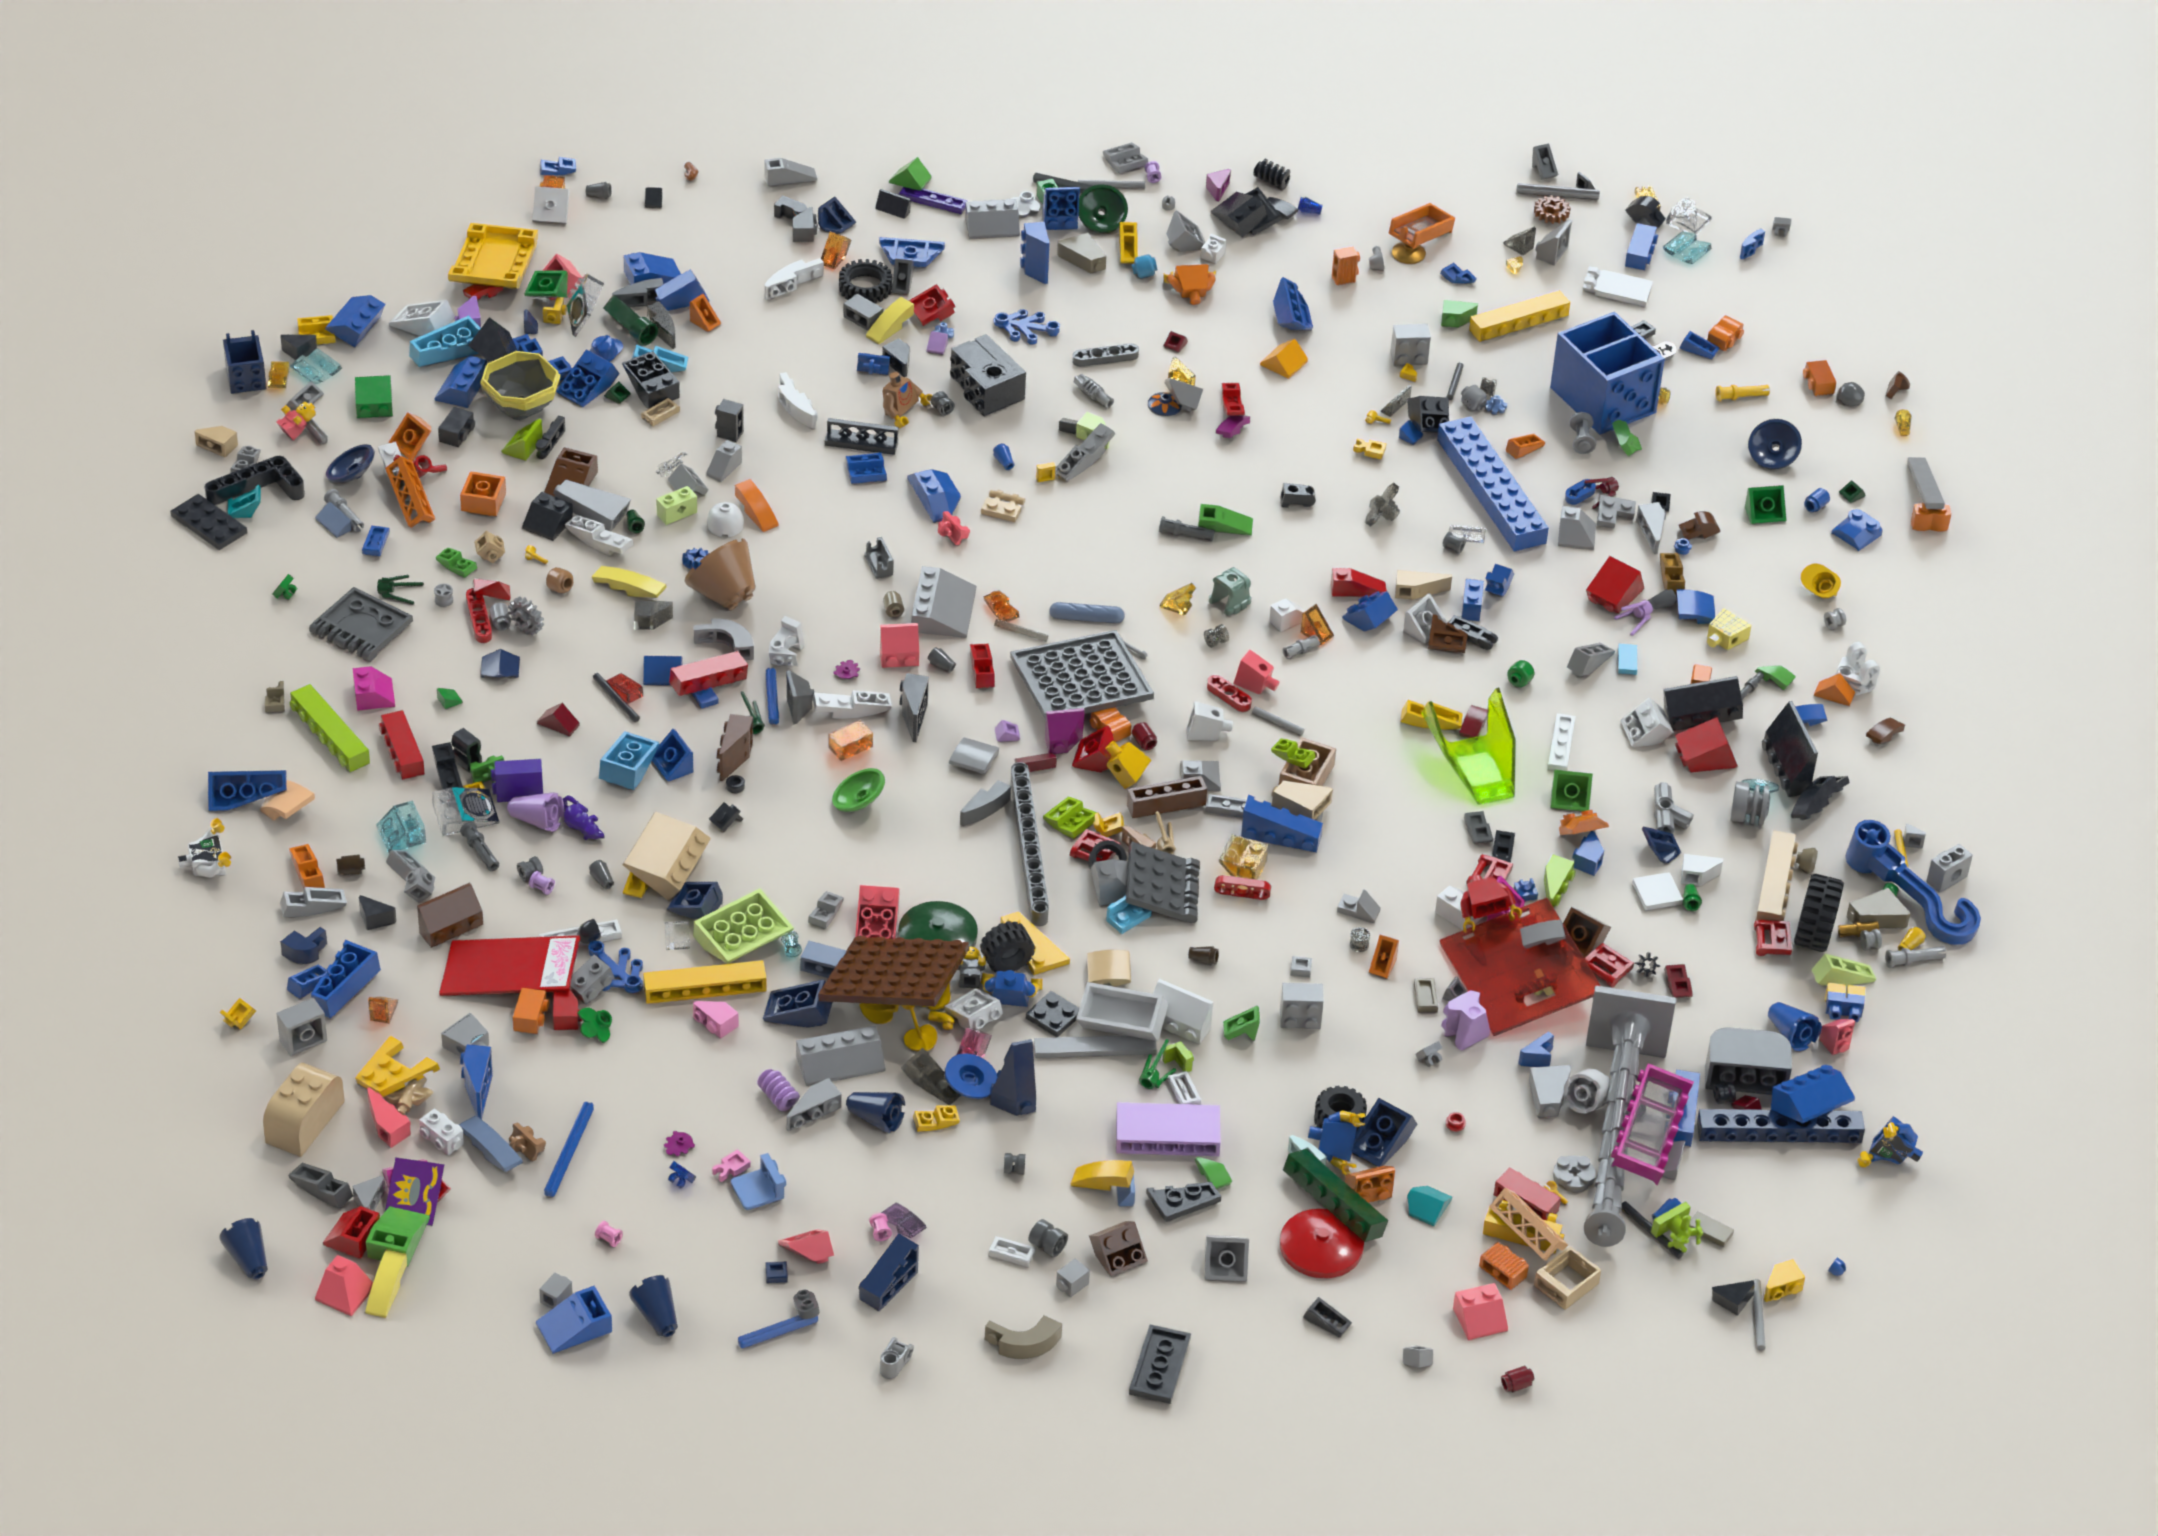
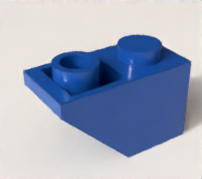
[1572,831,1604,876]

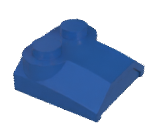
[1831,509,1883,551]

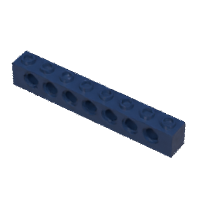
[1697,1109,1865,1143]

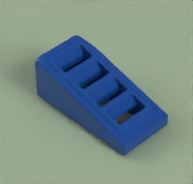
[1679,331,1720,359]
[287,964,327,999]

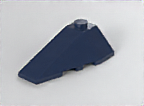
[990,1039,1037,1116]

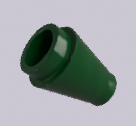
[626,509,645,533]

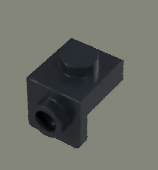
[709,802,743,832]

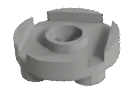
[1553,1156,1595,1193]

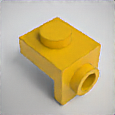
[543,297,567,324]
[1093,812,1124,837]
[219,998,256,1030]

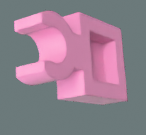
[712,1149,751,1182]

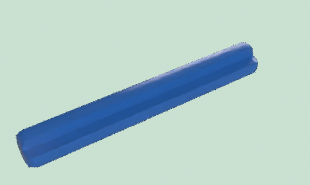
[766,668,779,725]
[738,1316,818,1349]

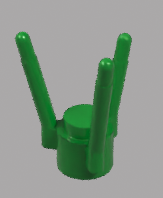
[1139,1039,1176,1089]

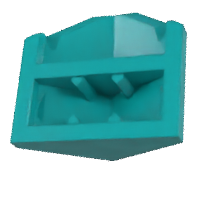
[228,485,261,518]
[1407,1186,1453,1226]

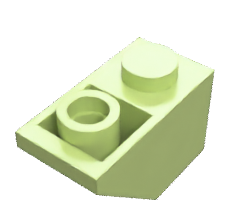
[1076,412,1109,449]

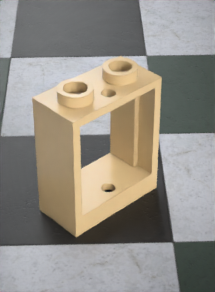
[1534,1246,1601,1310]

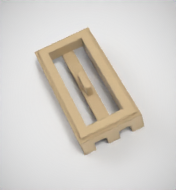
[641,398,680,426]

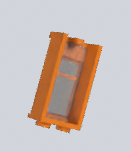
[1388,203,1455,249]

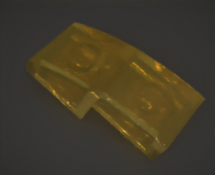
[268,361,290,388]

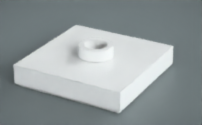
[532,186,570,224]

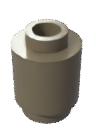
[883,591,904,618]

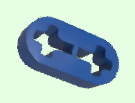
[1565,479,1596,505]

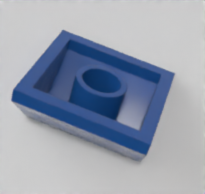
[643,656,683,685]
[652,728,694,781]

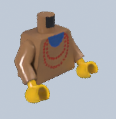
[882,372,933,428]

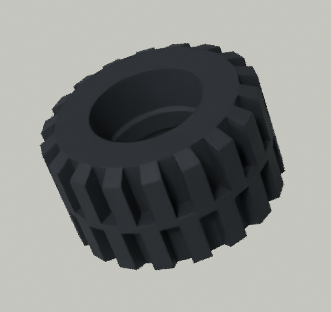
[980,921,1035,973]
[1314,1085,1367,1132]

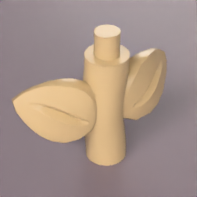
[383,1075,433,1115]

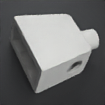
[1186,701,1233,741]

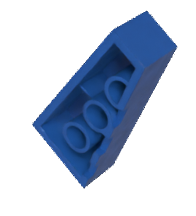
[1241,794,1323,853]
[311,940,381,1019]

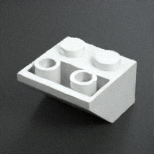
[1620,698,1674,747]

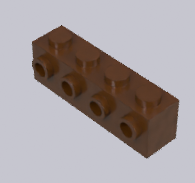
[1127,776,1207,819]

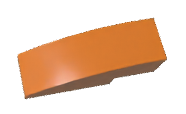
[735,479,779,532]
[289,844,325,889]

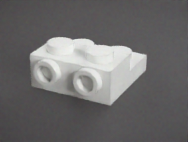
[944,989,1003,1032]

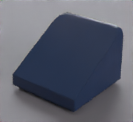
[524,309,538,334]

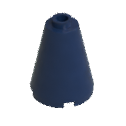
[846,1092,905,1133]
[219,1218,268,1279]
[629,1275,678,1337]

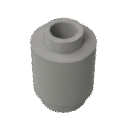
[489,603,511,631]

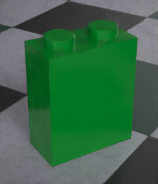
[355,375,393,418]

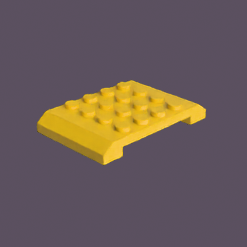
[448,223,538,289]

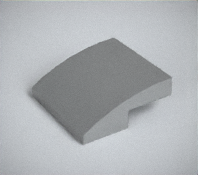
[1103,142,1148,173]
[949,737,999,774]

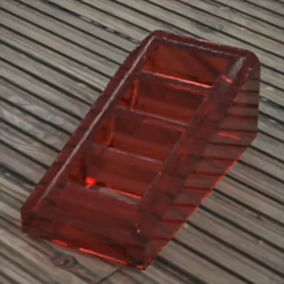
[606,673,643,704]

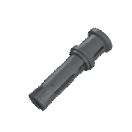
[1159,516,1215,541]
[460,821,500,871]

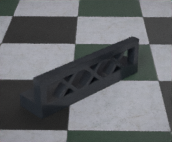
[825,418,899,455]

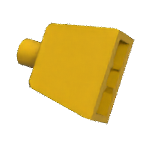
[1105,741,1151,789]

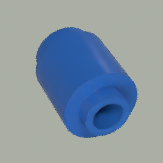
[1804,488,1830,512]

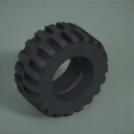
[1794,873,1844,952]

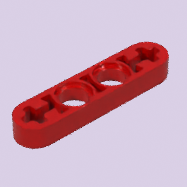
[466,588,492,643]

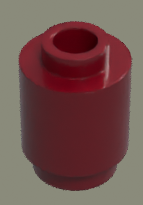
[1131,722,1157,750]
[1501,1365,1535,1393]

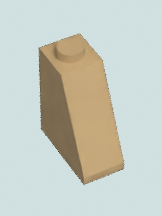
[1271,781,1333,820]

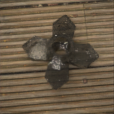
[1365,482,1400,527]

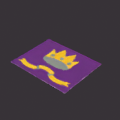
[385,1157,445,1226]

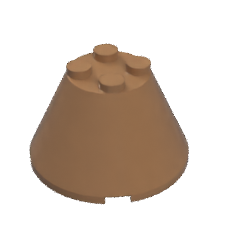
[684,538,756,611]

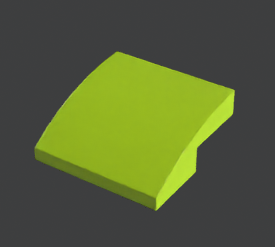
[1043,796,1097,839]

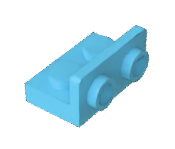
[1106,895,1152,934]

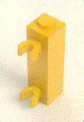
[1482,1200,1565,1254]

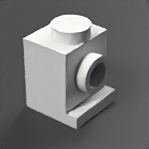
[1201,234,1226,264]

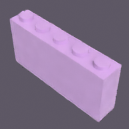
[1116,1102,1221,1156]

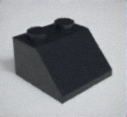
[522,492,573,541]

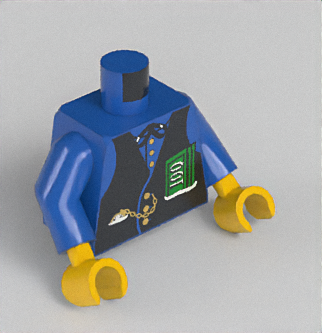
[1857,1116,1923,1167]

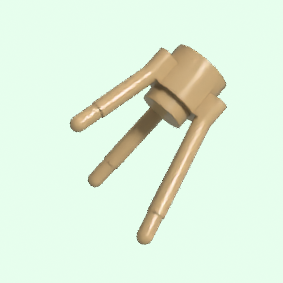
[1143,811,1176,854]

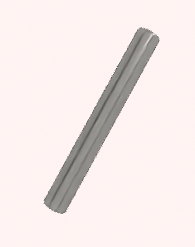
[1516,183,1600,199]

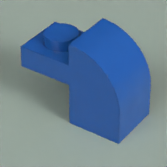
[513,334,543,357]
[1485,564,1514,596]

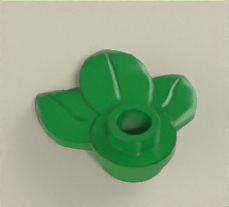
[577,1007,612,1043]

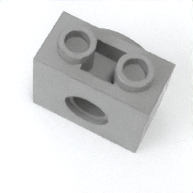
[1927,844,1973,892]

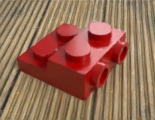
[909,284,956,326]

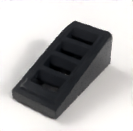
[1303,1297,1352,1337]

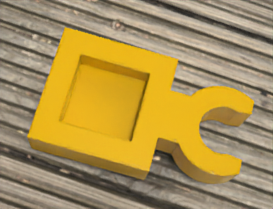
[1353,438,1387,460]

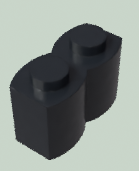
[451,728,482,773]

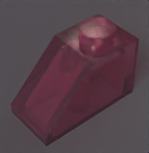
[957,1028,992,1058]

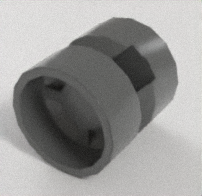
[1028,1219,1068,1257]

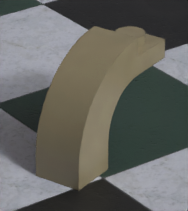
[985,1315,1062,1359]

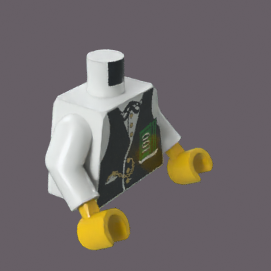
[178,818,231,878]

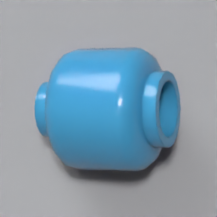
[1132,254,1158,279]

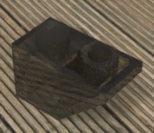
[634,601,673,630]

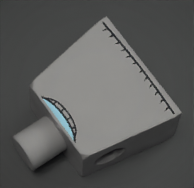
[441,1013,489,1057]

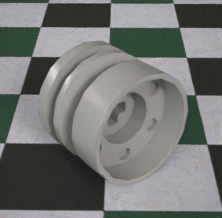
[1730,781,1771,825]

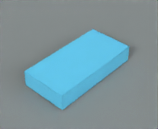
[1618,643,1637,675]

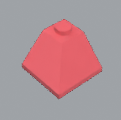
[778,1229,834,1264]
[315,1255,373,1316]

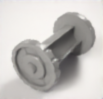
[1569,412,1596,454]

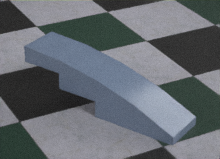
[458,1115,523,1172]

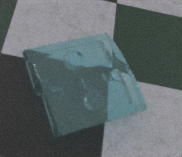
[1663,231,1712,264]
[290,348,342,384]

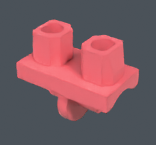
[938,511,970,545]

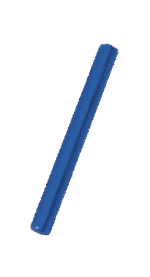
[544,1101,594,1197]

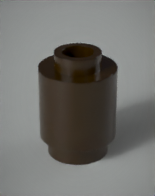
[336,854,365,876]

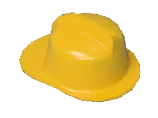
[1801,563,1841,599]

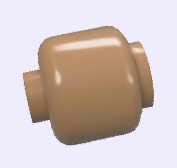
[546,567,574,594]

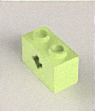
[656,486,697,525]

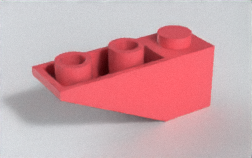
[367,1087,411,1148]

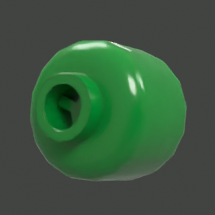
[1507,660,1535,688]

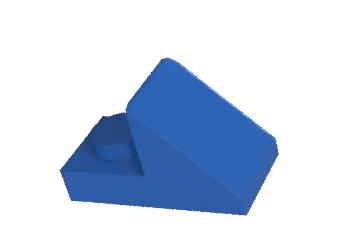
[1518,1031,1554,1067]

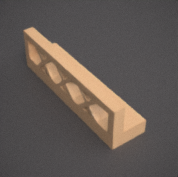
[1489,1188,1568,1261]

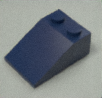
[763,979,833,1028]
[1352,1097,1418,1167]

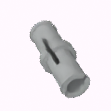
[1282,635,1320,659]

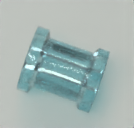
[781,931,802,957]

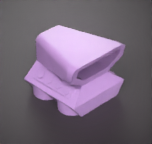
[1441,990,1490,1050]

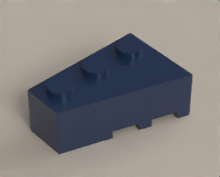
[858,1233,919,1312]

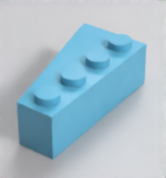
[409,316,481,367]

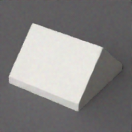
[1403,593,1447,643]

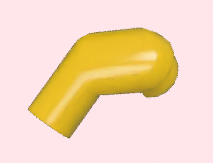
[928,1011,955,1030]

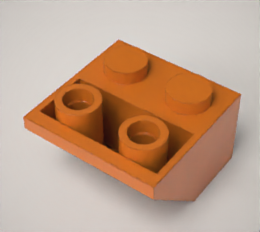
[1345,1165,1395,1203]

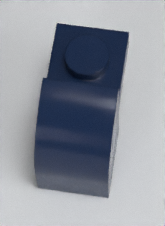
[280,927,327,964]

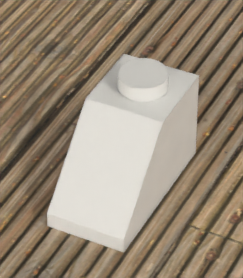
[1269,599,1310,632]

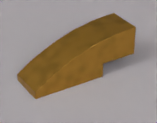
[1660,553,1686,595]

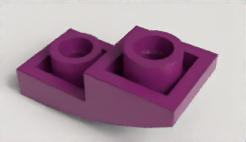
[1216,415,1250,438]

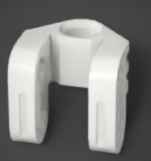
[1836,642,1880,695]

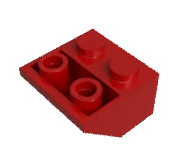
[323,1206,380,1259]

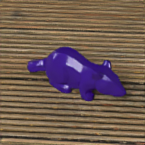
[563,795,605,840]

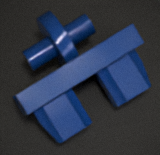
[857,353,890,375]

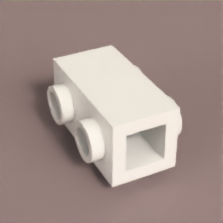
[419,1108,464,1155]

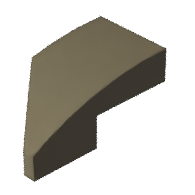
[265,681,285,712]

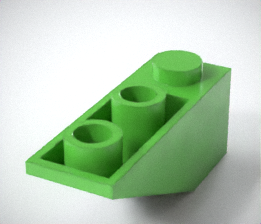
[1198,504,1253,535]

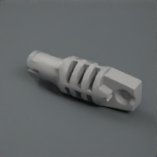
[1073,374,1114,408]

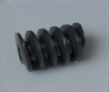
[1253,158,1291,190]

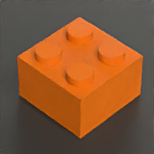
[460,471,506,517]

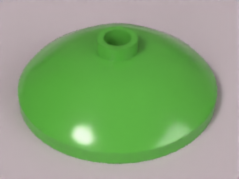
[832,768,885,812]

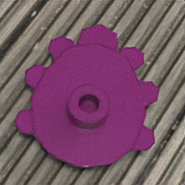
[833,660,861,679]
[664,1131,695,1156]

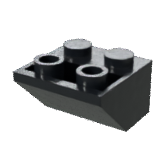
[1407,396,1449,433]

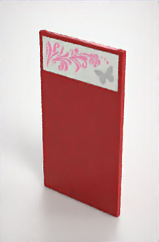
[439,935,580,996]

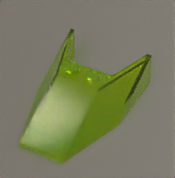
[1421,687,1516,805]

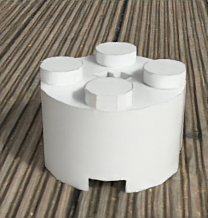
[1564,1069,1610,1114]

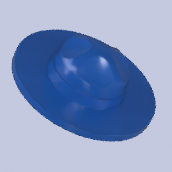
[945,1053,998,1099]

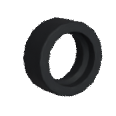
[1088,840,1127,869]

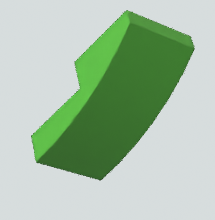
[436,548,477,578]

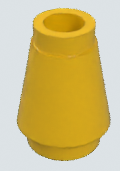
[1898,927,1926,951]

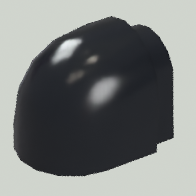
[577,919,601,944]

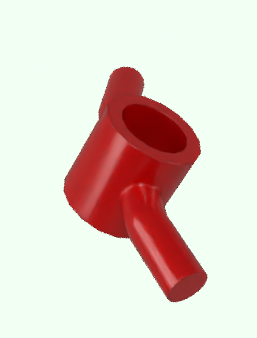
[393,454,447,478]

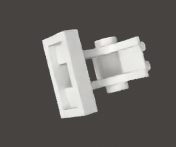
[769,616,805,667]

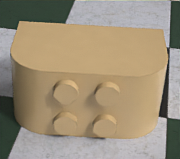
[263,1063,345,1157]

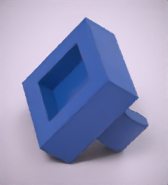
[1514,878,1538,901]

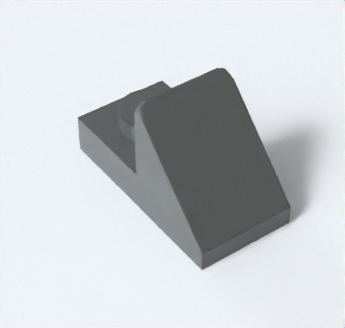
[1532,143,1559,180]

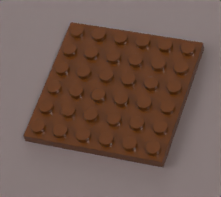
[818,936,970,1007]

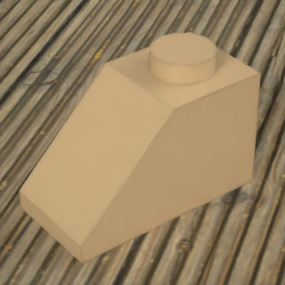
[194,426,238,457]

